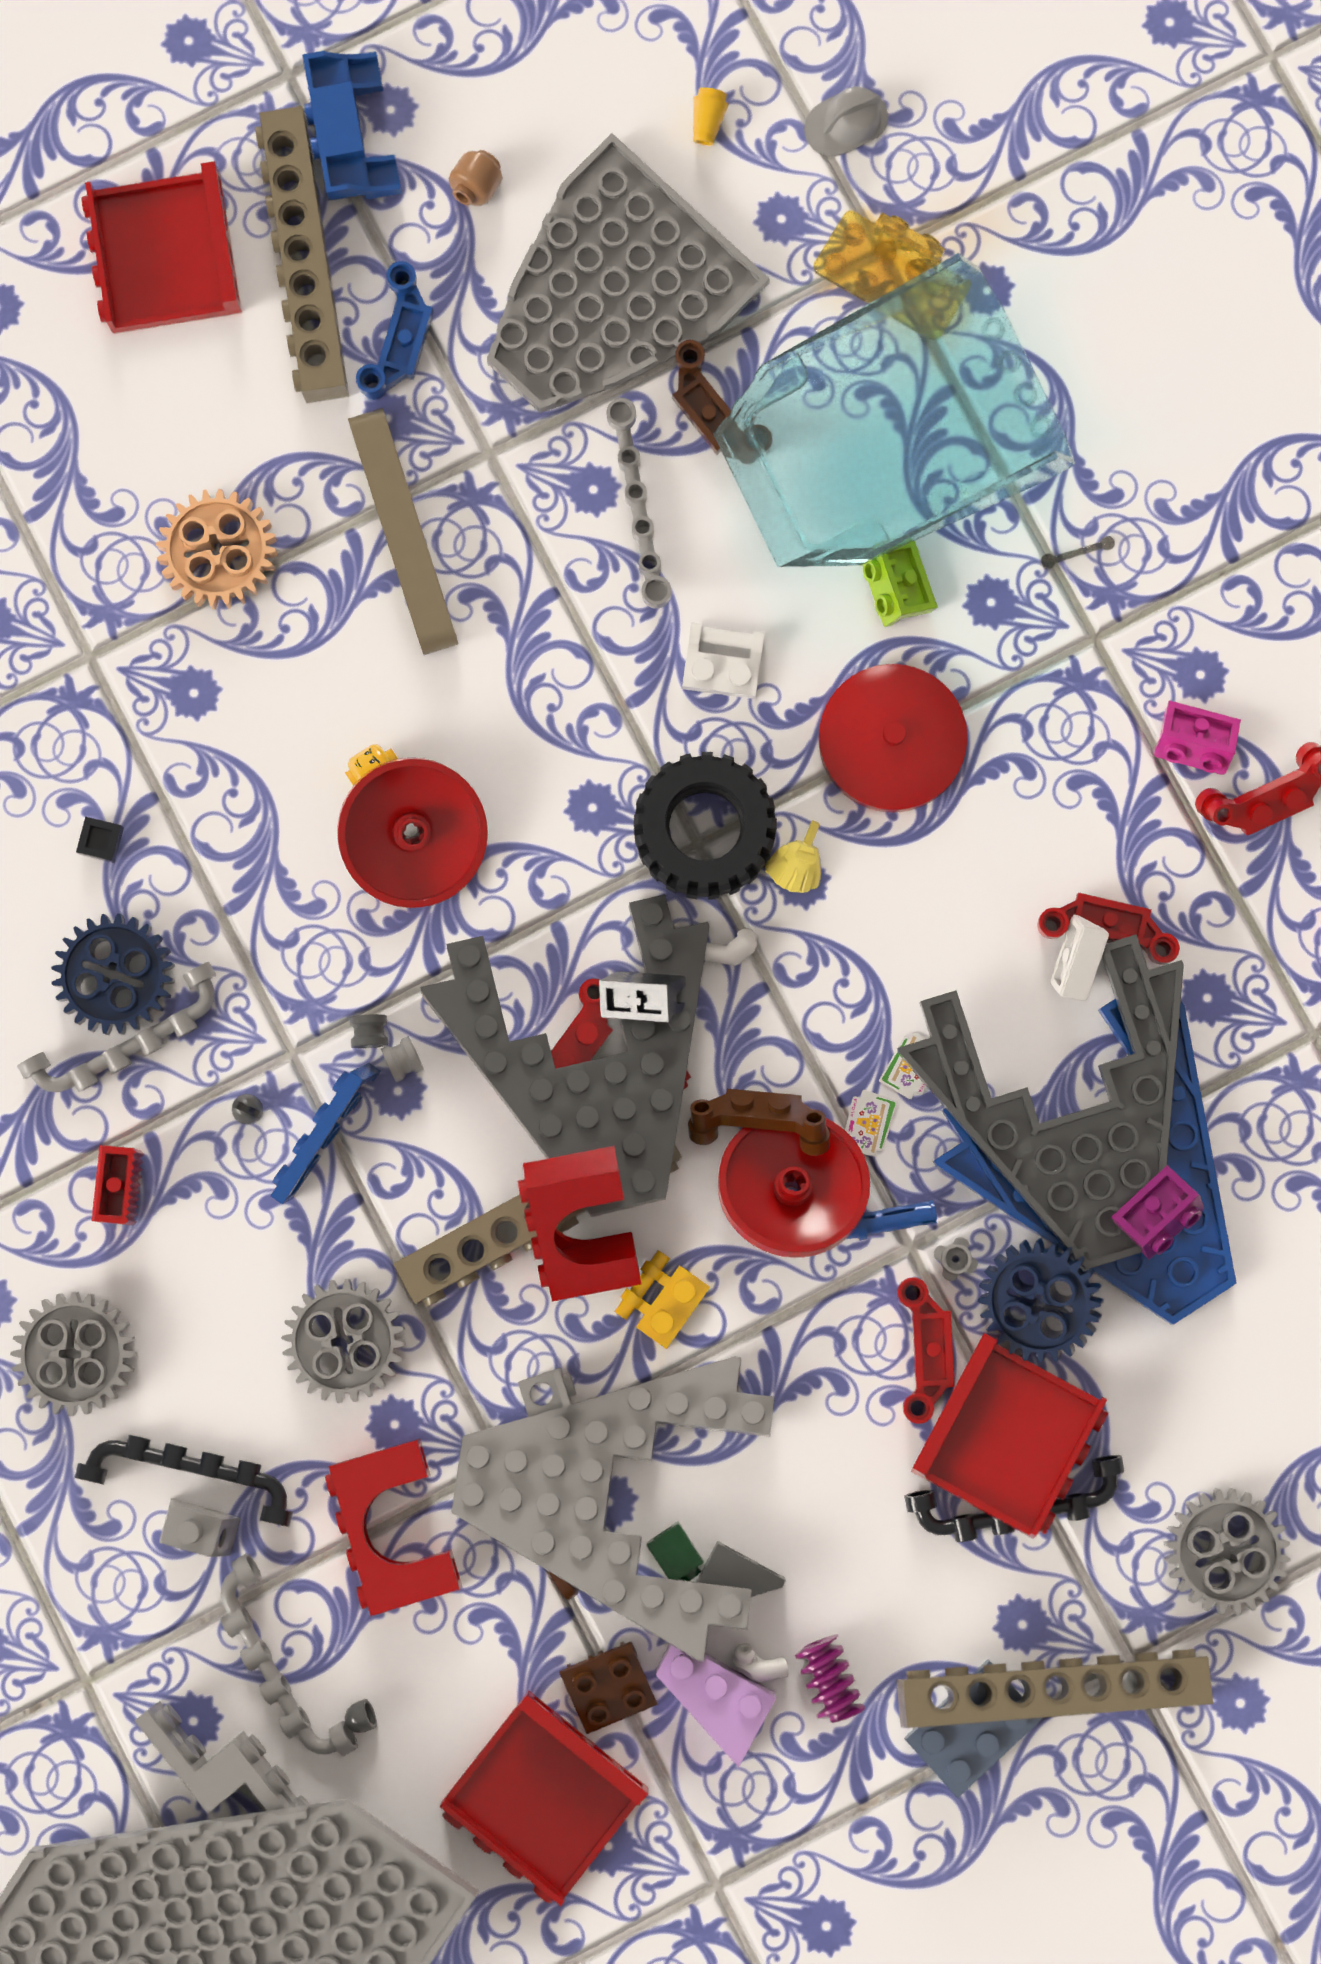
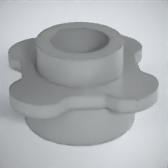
[934,1237,978,1281]

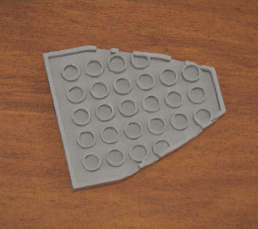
[487,133,770,413]

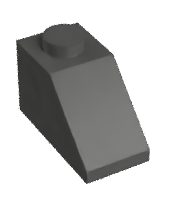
[696,1540,786,1597]

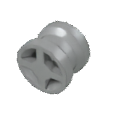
[381,1036,424,1082]

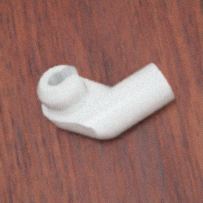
[704,928,757,966]
[732,1643,788,1682]

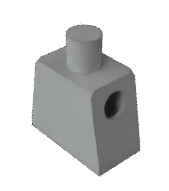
[160,1499,241,1557]

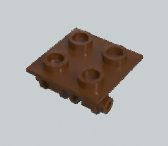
[559,1641,658,1734]

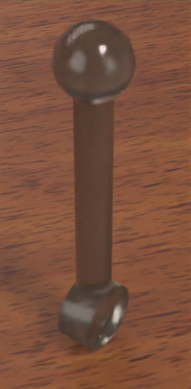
[1040,536,1115,570]

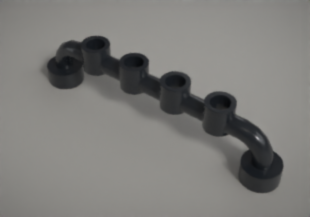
[74,1435,293,1527]
[904,1455,1125,1542]

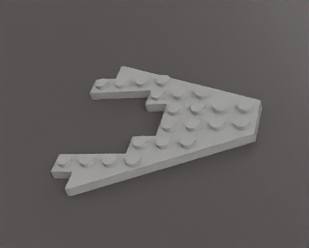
[451,1356,775,1662]

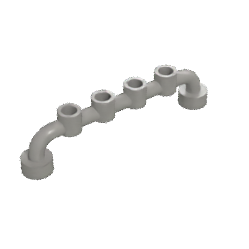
[606,398,671,608]
[17,962,216,1092]
[221,1553,358,1756]

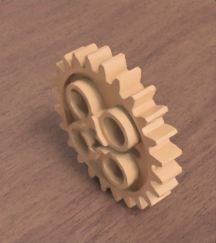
[156,489,278,610]

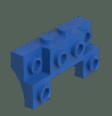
[302,51,402,201]

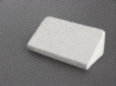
[1050,915,1109,1001]

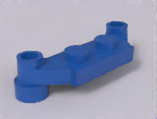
[356,261,434,400]

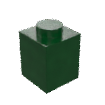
[646,1521,704,1581]

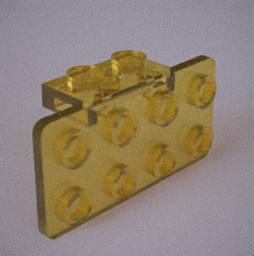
[813,210,971,340]

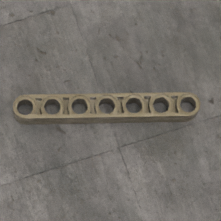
[348,408,459,655]

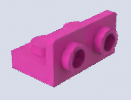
[1154,700,1241,775]

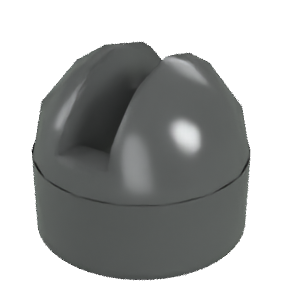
[232,1094,263,1125]
[345,1699,377,1733]

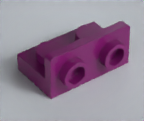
[1112,1165,1204,1259]

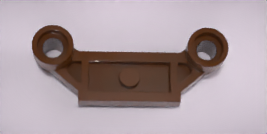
[672,340,773,460]
[688,1088,830,1156]

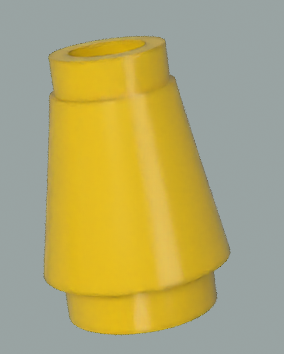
[693,88,729,146]

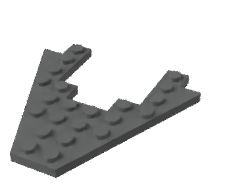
[421,894,709,1217]
[897,934,1184,1270]

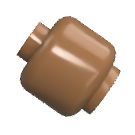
[448,150,503,206]

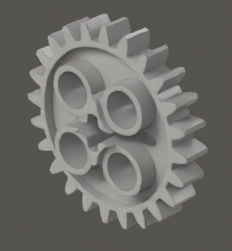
[281,1279,406,1403]
[10,1292,137,1416]
[1163,1488,1291,1615]

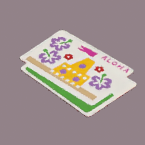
[879,1032,927,1099]
[845,1090,898,1157]

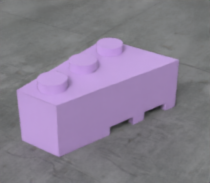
[655,1644,776,1767]

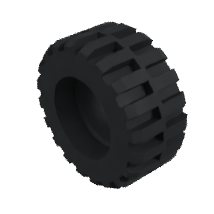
[634,752,777,900]

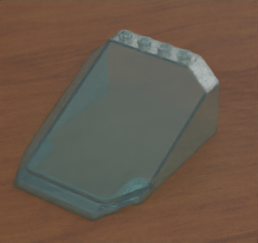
[713,253,1076,567]

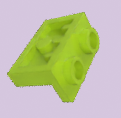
[861,539,938,627]

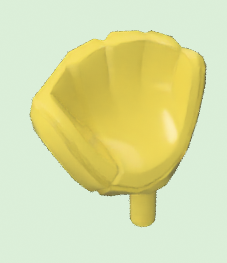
[765,820,821,893]

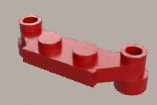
[1195,742,1321,836]
[1037,892,1180,965]
[551,978,613,1069]
[897,1277,955,1424]

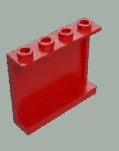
[81,161,242,334]
[910,1333,1109,1539]
[439,1690,649,1906]

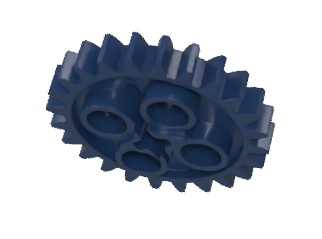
[51,913,175,1036]
[978,1238,1104,1363]

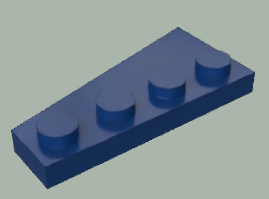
[270,1063,381,1205]

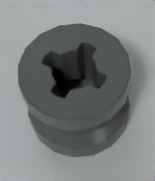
[350,1014,389,1048]

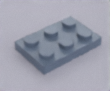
[904,1659,1042,1798]

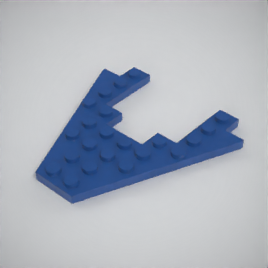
[932,999,1237,1325]

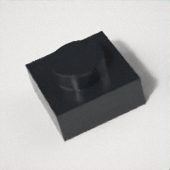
[76,816,124,863]

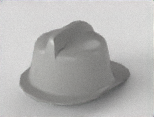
[804,87,888,156]

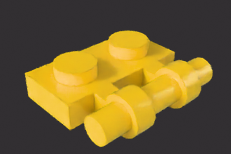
[614,1250,710,1349]

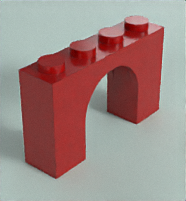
[518,1146,642,1302]
[325,1438,462,1616]

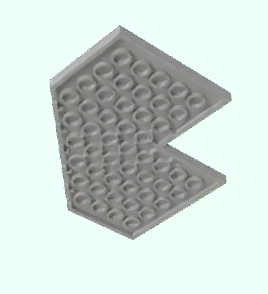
[0,1799,479,1964]

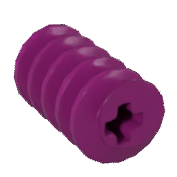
[795,1634,865,1723]

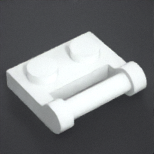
[682,622,765,699]

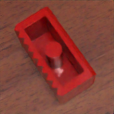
[91,1145,144,1226]

